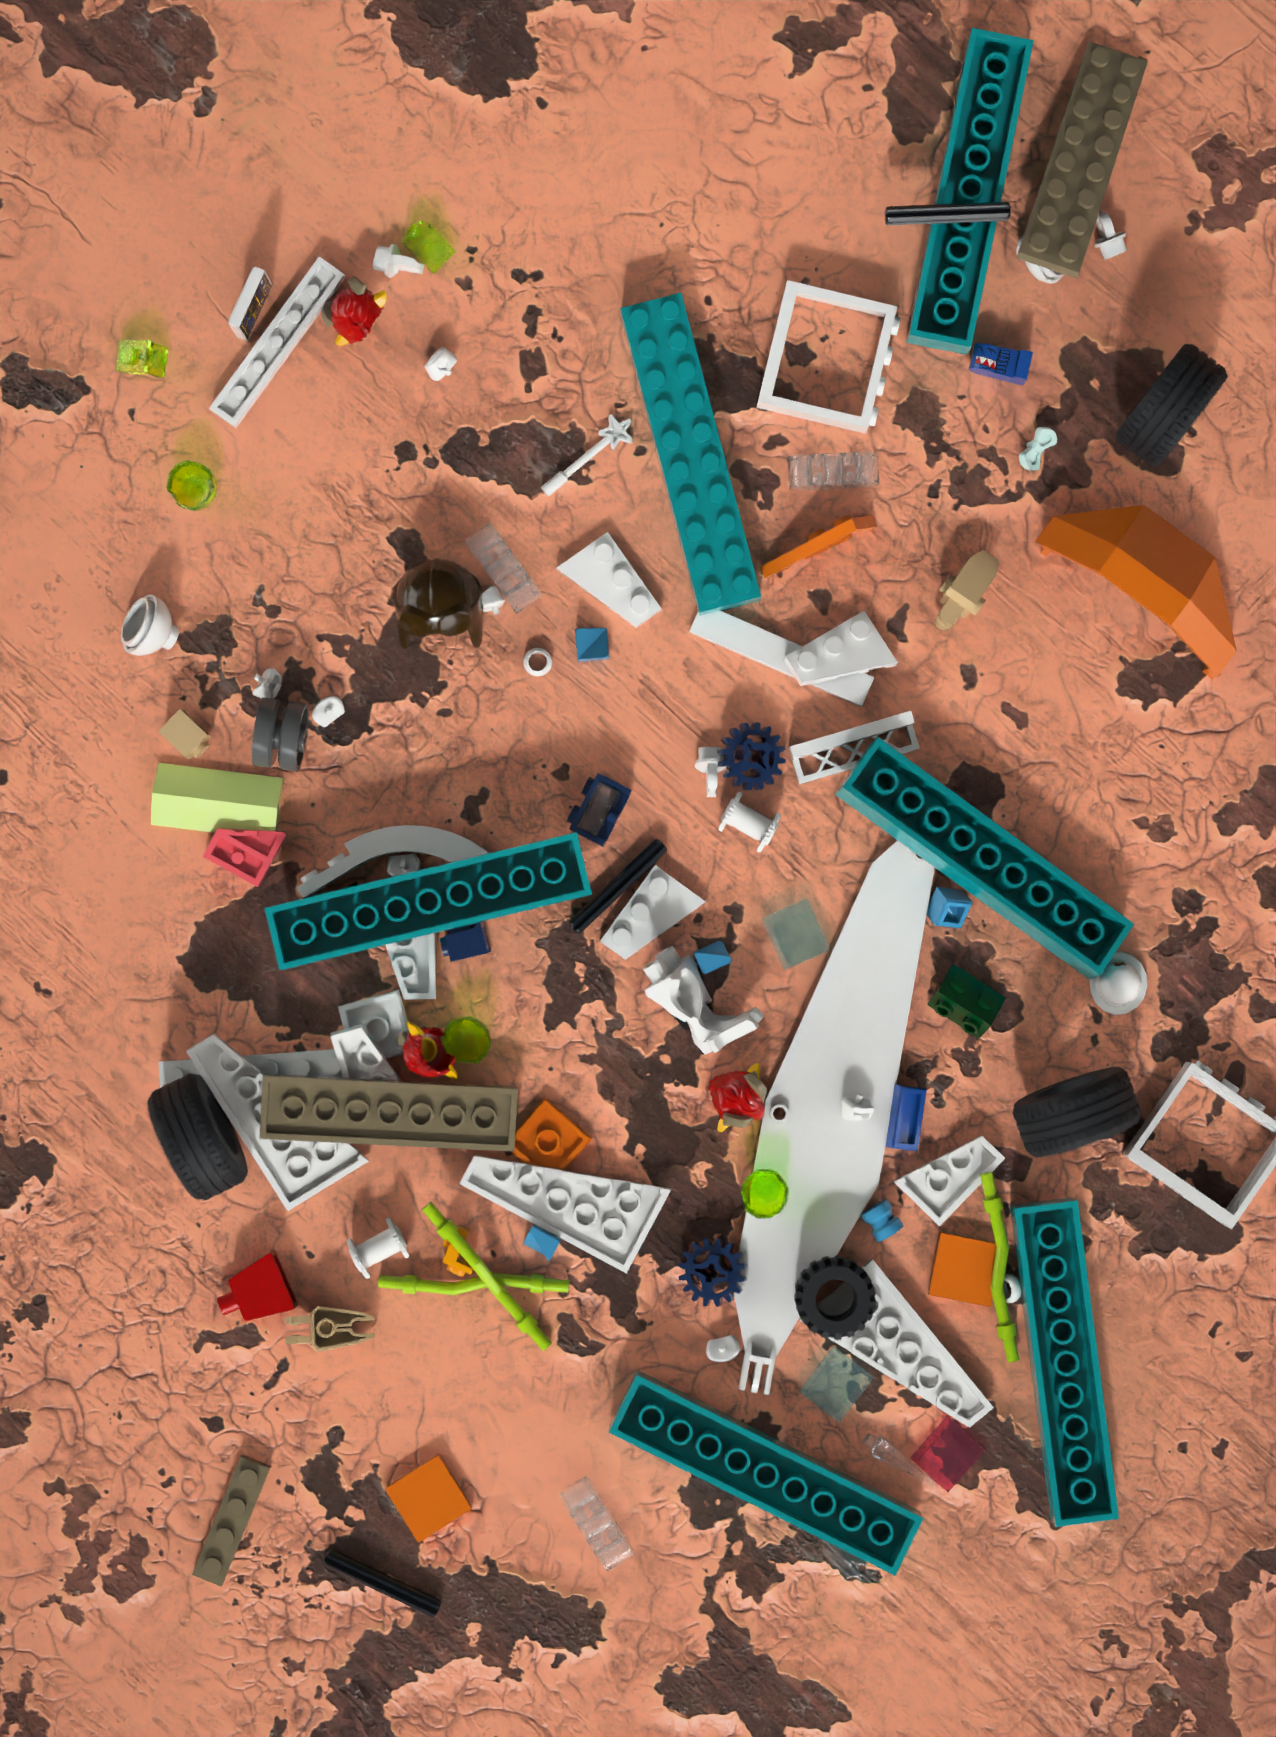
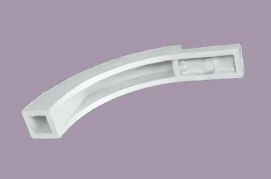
[296,825,489,898]

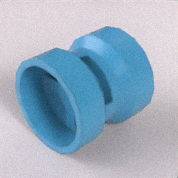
[861,1199,904,1242]

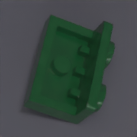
[927,964,1006,1038]

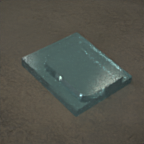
[761,898,830,970]
[799,1346,874,1423]

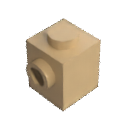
[158,709,212,759]

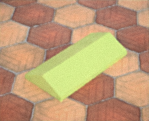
[151,763,284,833]

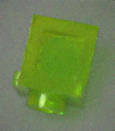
[401,221,456,274]
[115,340,168,378]

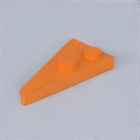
[760,514,877,578]

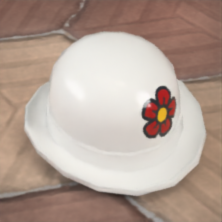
[1090,951,1147,1015]

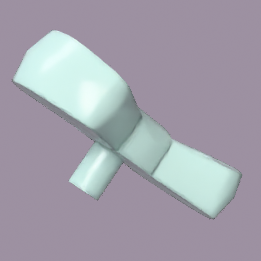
[1019,427,1057,471]

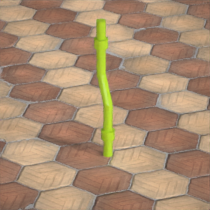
[980,1172,1019,1362]
[422,1202,552,1351]
[378,1272,570,1295]

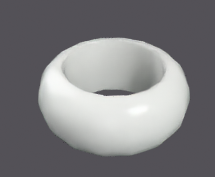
[523,647,552,677]
[1003,1274,1022,1303]

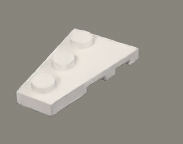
[784,611,898,686]
[600,865,706,960]
[385,933,436,1000]
[330,1024,402,1081]

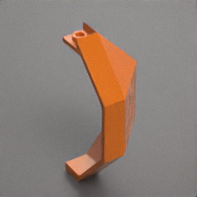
[1035,505,1237,679]

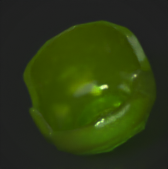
[166,460,217,511]
[442,1016,492,1064]
[741,1169,789,1219]

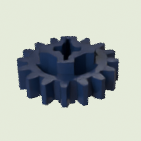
[717,722,786,790]
[678,1237,748,1307]

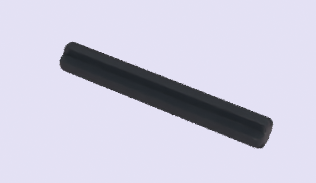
[884,202,1011,225]
[569,839,667,934]
[323,1549,441,1617]

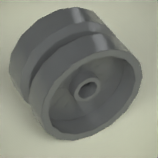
[252,697,309,772]

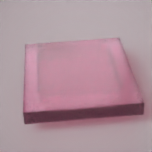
[910,1415,986,1492]

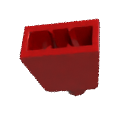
[217,1250,298,1321]

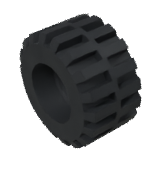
[794,1256,876,1340]

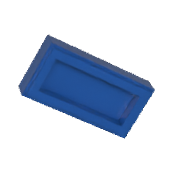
[886,1084,927,1151]

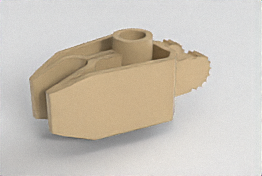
[934,550,999,631]
[285,1306,375,1352]

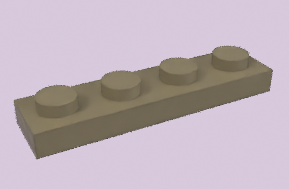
[192,1455,271,1587]

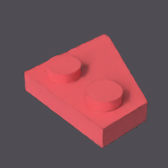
[202,829,288,887]

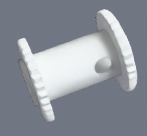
[718,792,781,852]
[347,1218,409,1279]

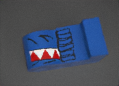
[969,343,1033,386]

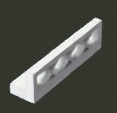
[788,711,920,785]

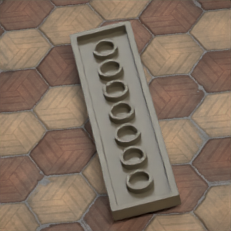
[1016,41,1148,279]
[259,1074,518,1152]

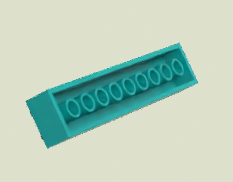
[906,28,1034,355]
[620,292,761,616]
[835,737,1134,980]
[264,832,592,971]
[1010,1197,1119,1527]
[609,1370,924,1576]

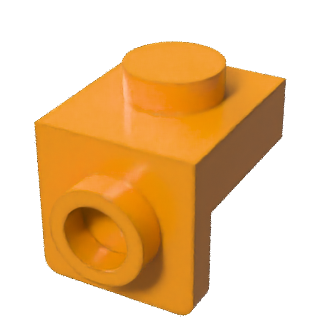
[442,1224,473,1277]

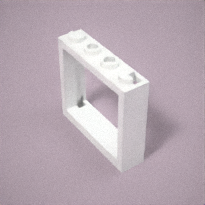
[757,280,901,434]
[1122,1061,1276,1229]

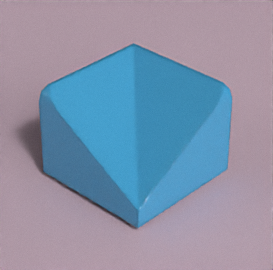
[575,628,609,662]
[926,887,973,928]
[693,941,732,974]
[524,1224,561,1261]

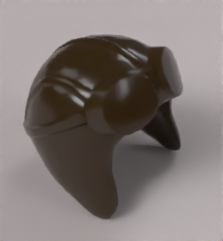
[393,558,482,649]

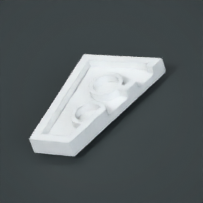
[556,532,662,628]
[893,1136,1005,1226]

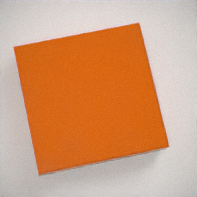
[511,1097,592,1170]
[928,1232,996,1307]
[385,1454,472,1543]

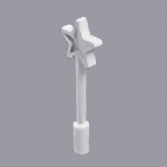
[541,414,633,497]

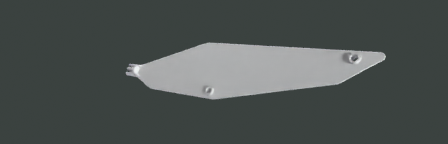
[733,840,935,1395]

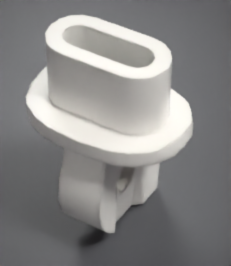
[1094,209,1127,260]
[373,244,424,278]
[695,747,726,797]

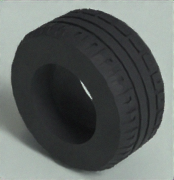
[1115,344,1228,467]
[1012,1067,1141,1157]
[147,1074,248,1200]

